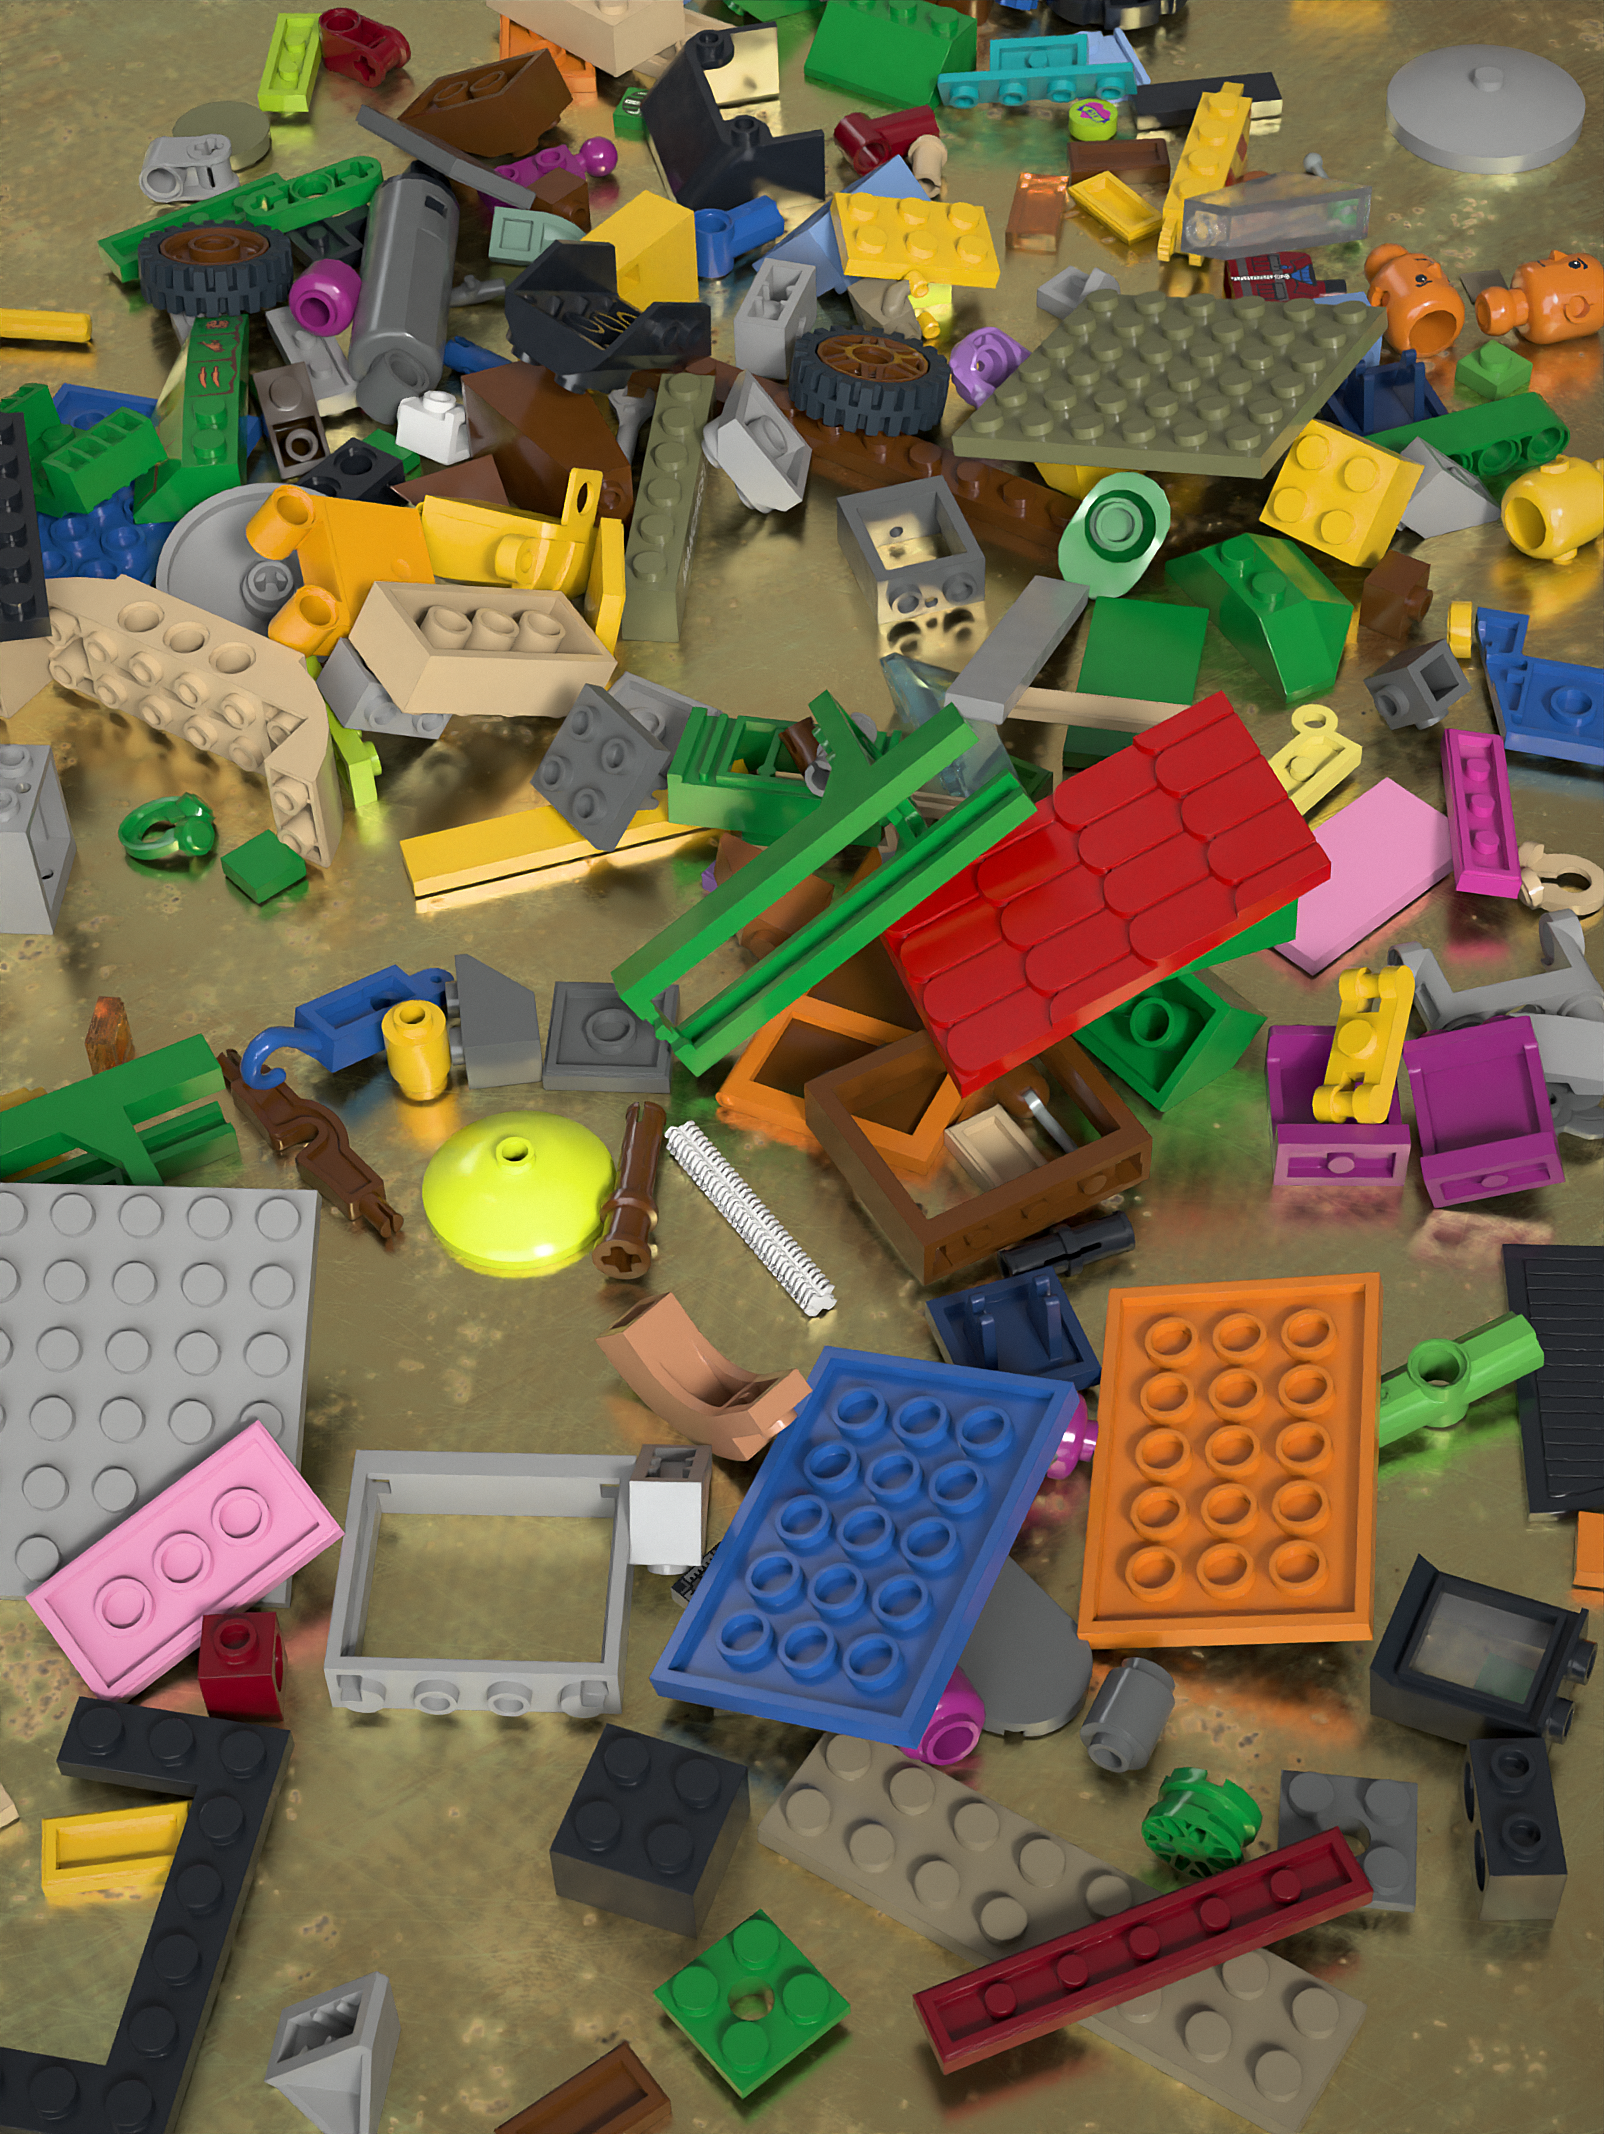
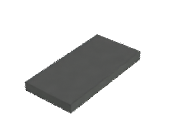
[356,104,537,210]

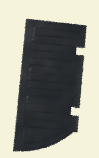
[1501,1244,1604,1521]

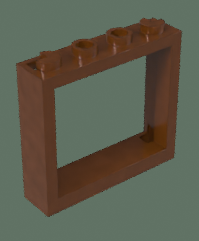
[804,1028,1153,1286]

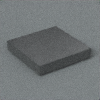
[542,981,680,1093]

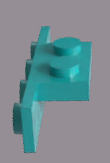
[937,34,1137,109]

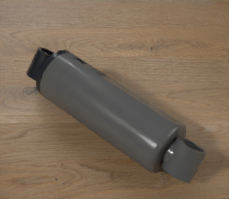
[348,159,460,425]

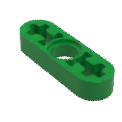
[242,156,384,233]

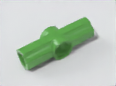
[1379,1311,1544,1448]

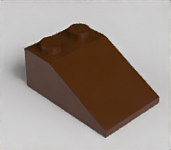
[397,47,574,158]

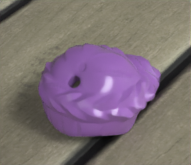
[948,327,1032,410]

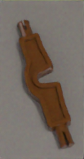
[216,1049,404,1238]

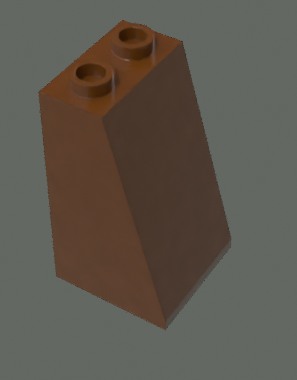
[460,360,634,555]

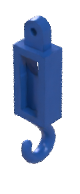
[240,964,454,1090]

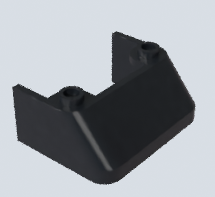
[640,21,826,213]

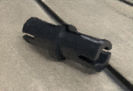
[997,1210,1135,1279]

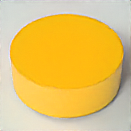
[1447,601,1473,658]

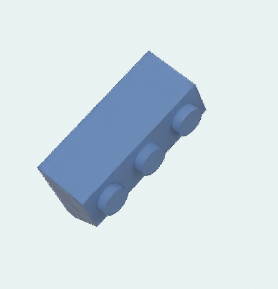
[752,154,931,298]

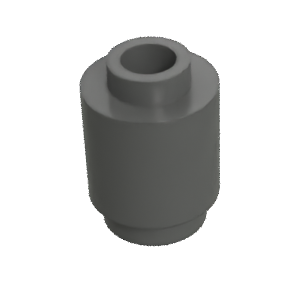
[1080,1657,1175,1772]

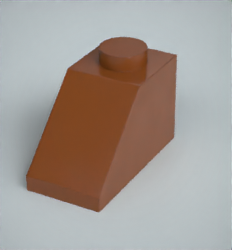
[713,832,835,960]

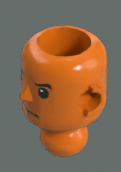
[1364,243,1465,359]
[1475,249,1604,344]

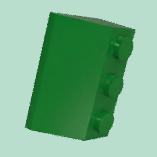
[804,0,977,110]
[1072,968,1268,1112]

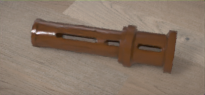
[592,1101,667,1279]

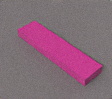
[1440,728,1522,899]

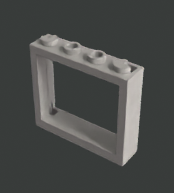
[323,1450,637,1718]

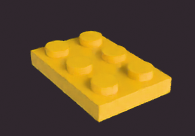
[830,192,1000,289]

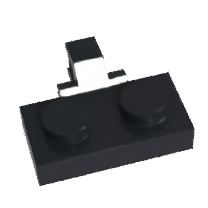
[283,204,369,269]

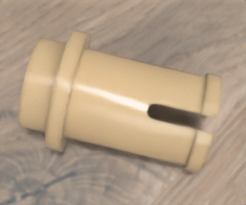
[908,135,947,198]

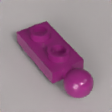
[477,136,618,216]

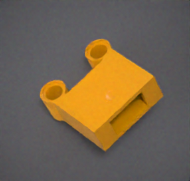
[246,485,436,659]

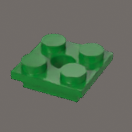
[653,1908,851,2099]

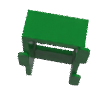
[667,706,902,848]

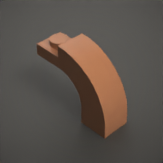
[594,1292,812,1461]

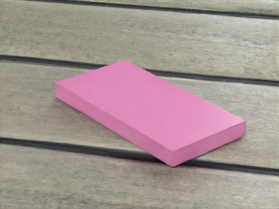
[1273,777,1454,976]
[25,1420,345,1704]

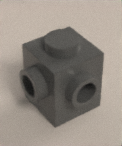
[1363,638,1472,730]

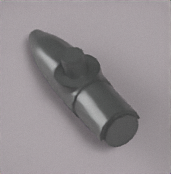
[450,275,506,308]

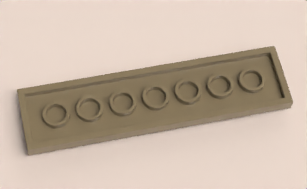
[757,1731,1368,2134]

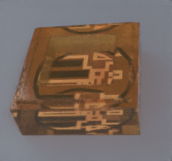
[84,996,133,1075]

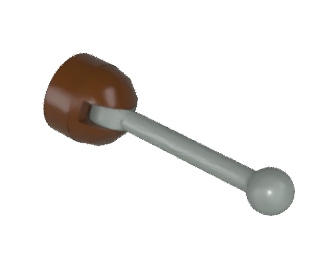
[993,1062,1079,1154]

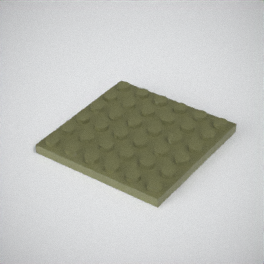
[951,289,1388,479]

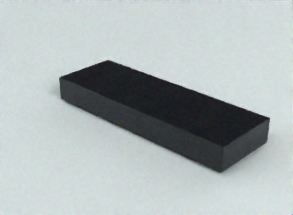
[1128,72,1283,129]

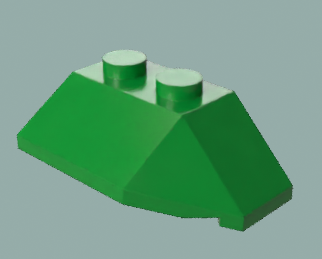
[1165,533,1354,704]

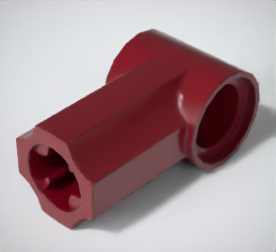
[833,104,940,176]

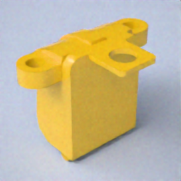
[415,467,603,601]

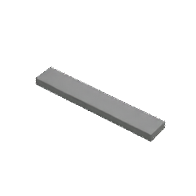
[944,575,1090,725]

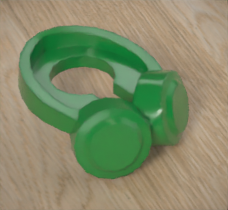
[118,791,216,859]

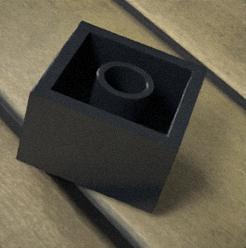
[549,1723,751,1940]

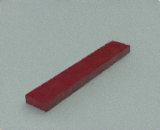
[912,1826,1374,2075]

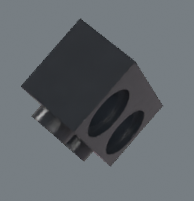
[292,437,409,507]
[1458,1737,1568,1921]

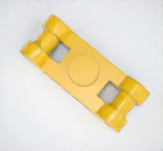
[1312,965,1415,1124]

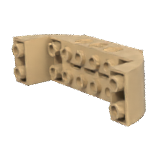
[0,574,344,868]

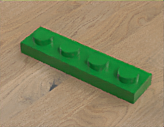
[97,172,285,283]

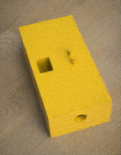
[517,190,699,361]

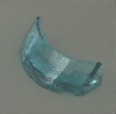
[879,652,1022,798]

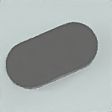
[957,1555,1093,1737]

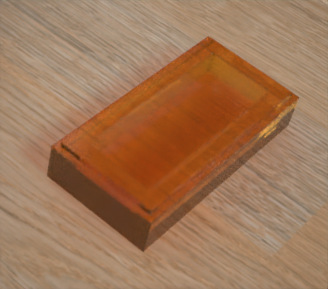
[1005,173,1069,251]

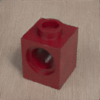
[197,1612,288,1723]

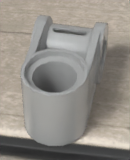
[139,134,240,203]

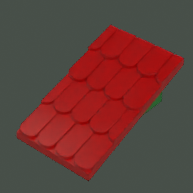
[879,690,1332,1099]

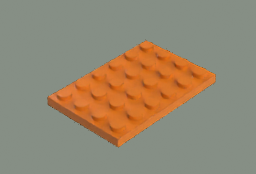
[1077,1272,1384,1650]

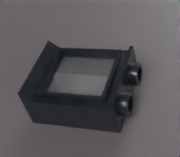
[1370,1554,1598,1753]

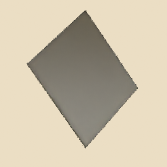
[1459,269,1508,302]

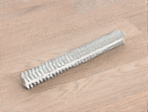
[664,1121,837,1316]

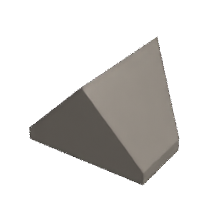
[264,1971,401,2134]

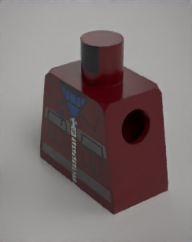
[1222,249,1347,302]

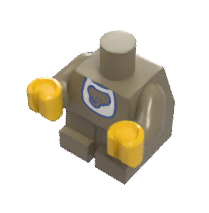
[847,270,940,340]

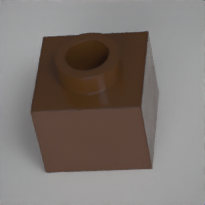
[526,166,591,230]
[1358,549,1433,640]

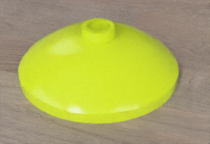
[422,1110,616,1270]

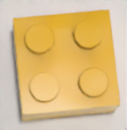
[1259,418,1425,569]

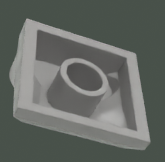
[701,369,812,513]

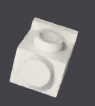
[396,391,470,466]

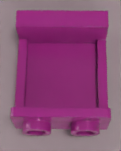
[1402,1015,1566,1208]
[1264,1024,1411,1186]

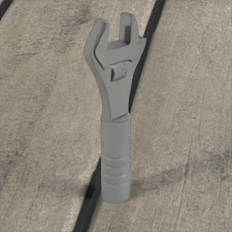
[608,386,656,465]

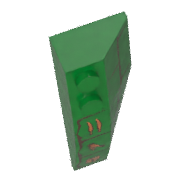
[133,314,249,524]

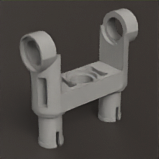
[1387,908,1604,1031]

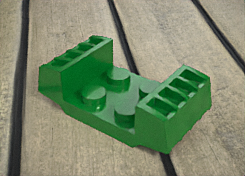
[0,383,168,518]

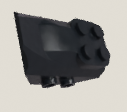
[505,239,712,394]

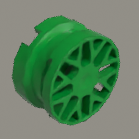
[1141,1767,1263,1880]

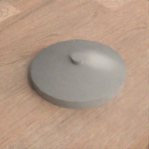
[1385,44,1585,175]
[156,483,329,662]

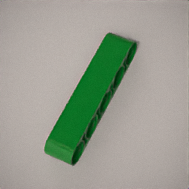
[1363,392,1570,481]

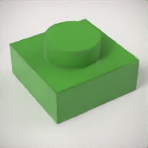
[1455,339,1533,402]

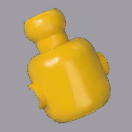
[1501,454,1604,561]

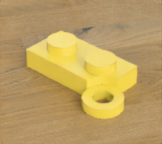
[1267,704,1362,815]

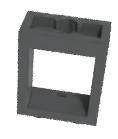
[837,475,985,625]

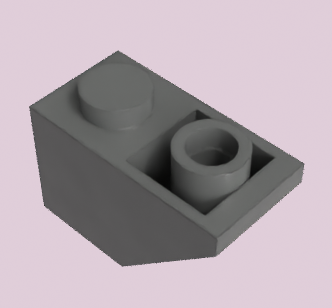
[445,954,543,1090]

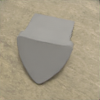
[1036,265,1121,320]

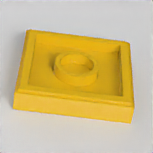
[584,517,626,656]

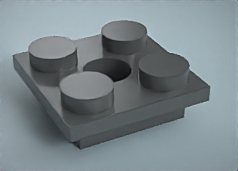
[1277,1770,1418,1913]

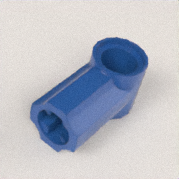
[694,195,784,278]

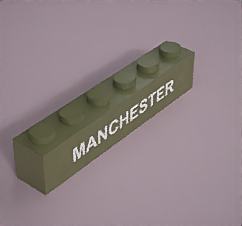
[621,373,717,643]

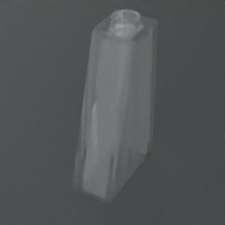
[1181,171,1372,260]

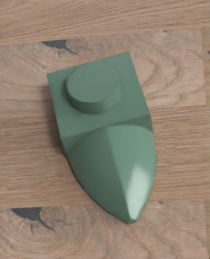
[488,206,586,266]

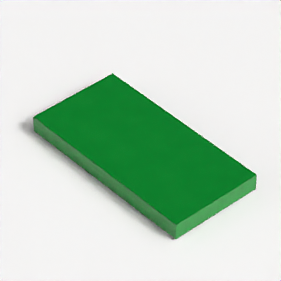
[1062,596,1210,769]

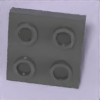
[529,683,671,852]

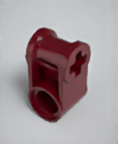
[318,8,411,88]

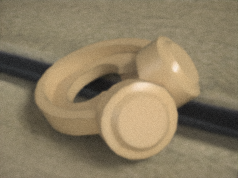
[1518,840,1604,915]

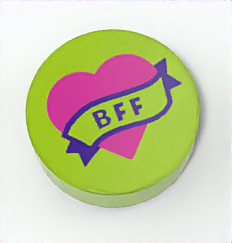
[1068,98,1118,141]

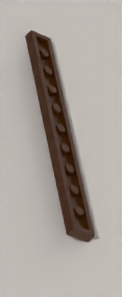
[629,357,1082,551]

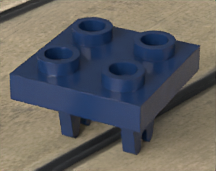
[1320,349,1449,437]
[925,1265,1102,1391]

